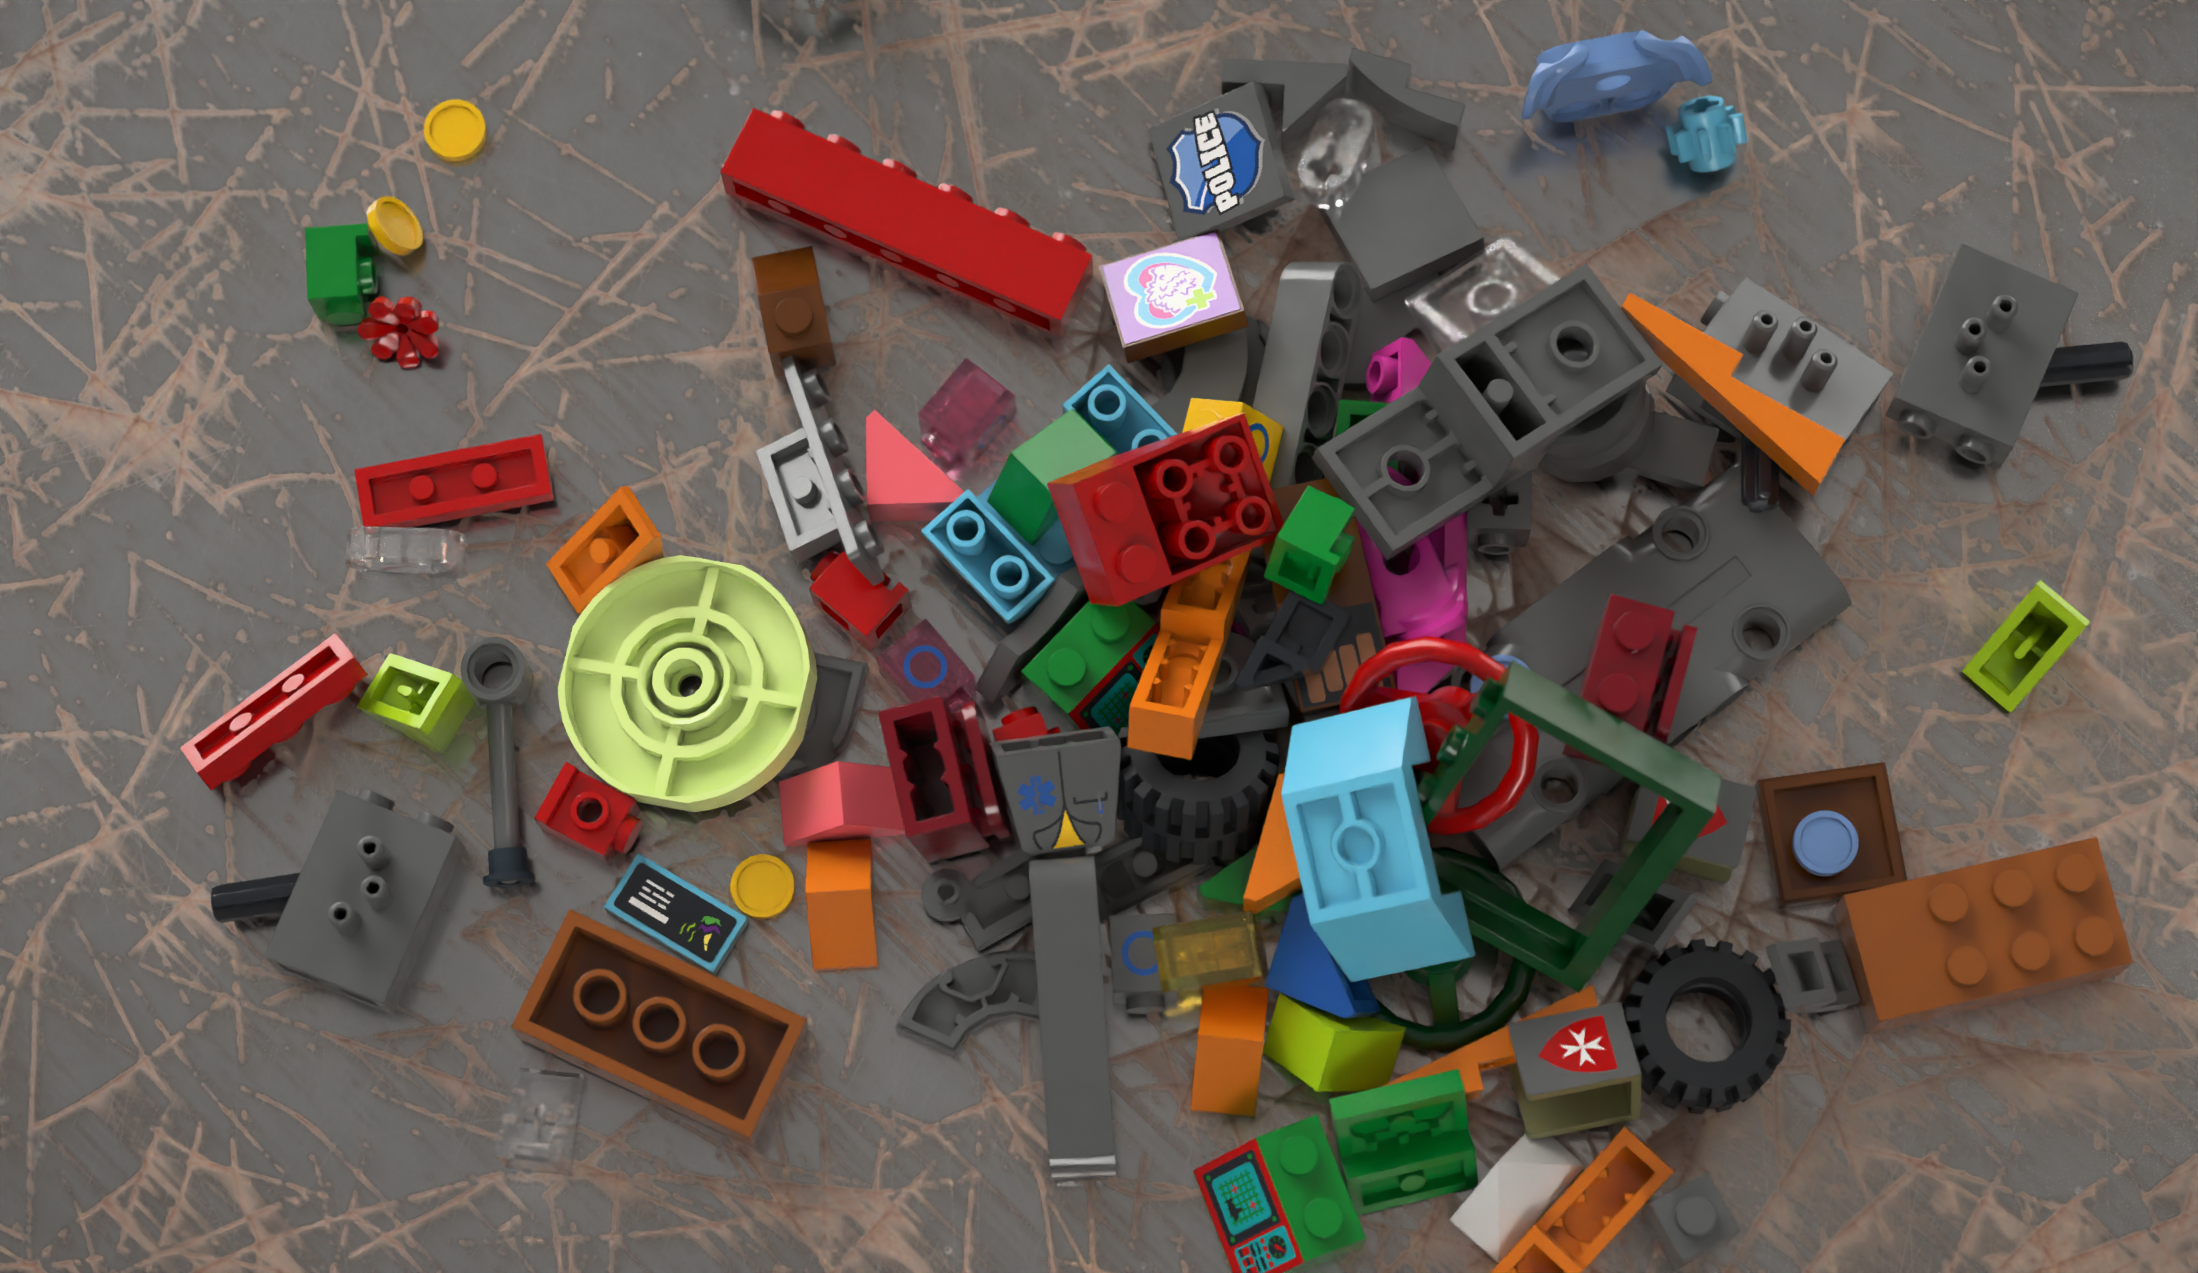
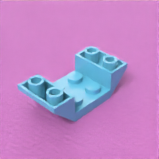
[921,364,1177,624]
[1281,697,1476,982]

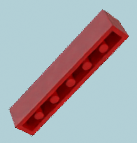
[720,108,1093,340]

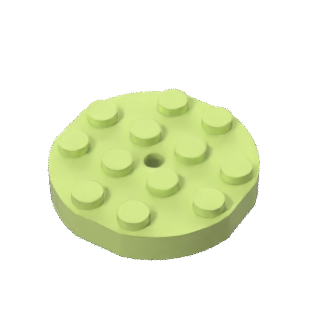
[558,555,818,812]

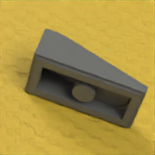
[1093,837,1226,922]

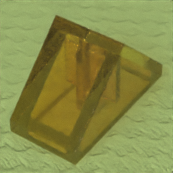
[1152,911,1269,993]

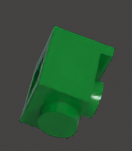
[305,223,378,325]
[1264,485,1356,605]

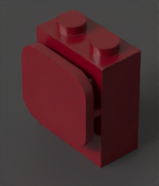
[1562,594,1697,767]
[878,695,1012,863]

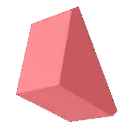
[866,409,964,522]
[779,761,906,847]

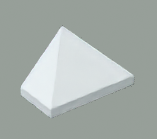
[1449,1133,1586,1264]

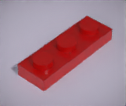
[354,434,555,536]
[180,633,368,790]

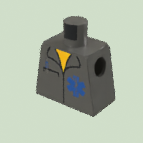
[988,726,1121,859]

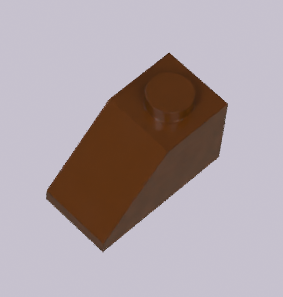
[751,246,836,378]

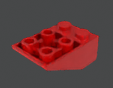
[1047,413,1284,606]

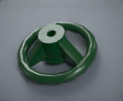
[1371,847,1537,1052]

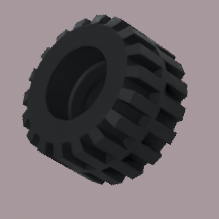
[1117,717,1279,865]
[1622,939,1791,1114]

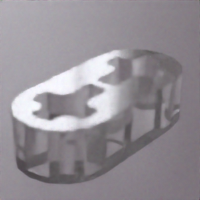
[1297,97,1376,208]
[345,527,468,574]

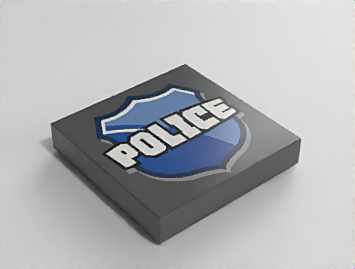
[1148,81,1295,241]

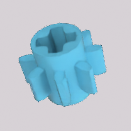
[1666,96,1748,172]

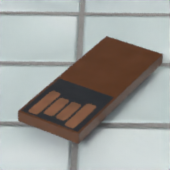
[1262,478,1396,716]

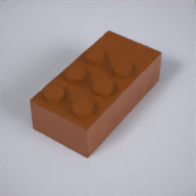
[1832,837,2134,1034]
[511,909,809,1147]

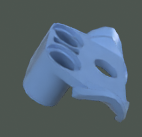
[1521,30,1712,123]

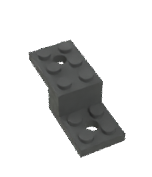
[1312,263,1663,561]

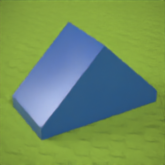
[1264,893,1381,1019]

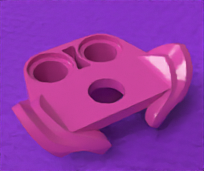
[1356,466,1468,646]

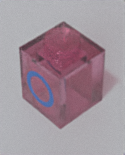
[918,357,1017,470]
[876,618,977,712]

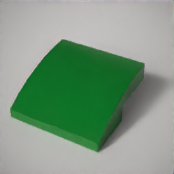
[1329,1069,1479,1216]

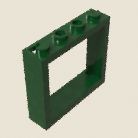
[1415,660,1722,993]

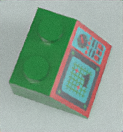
[1021,600,1160,736]
[1193,1114,1366,1273]

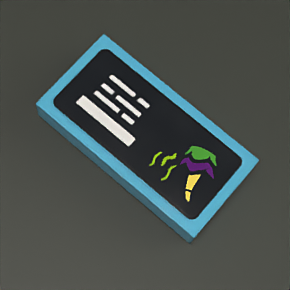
[604,853,749,976]

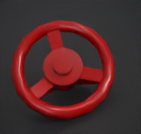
[1339,636,1539,836]

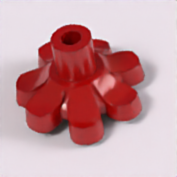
[357,296,439,368]

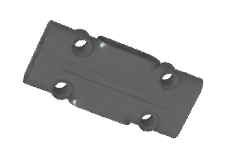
[1412,463,1851,871]

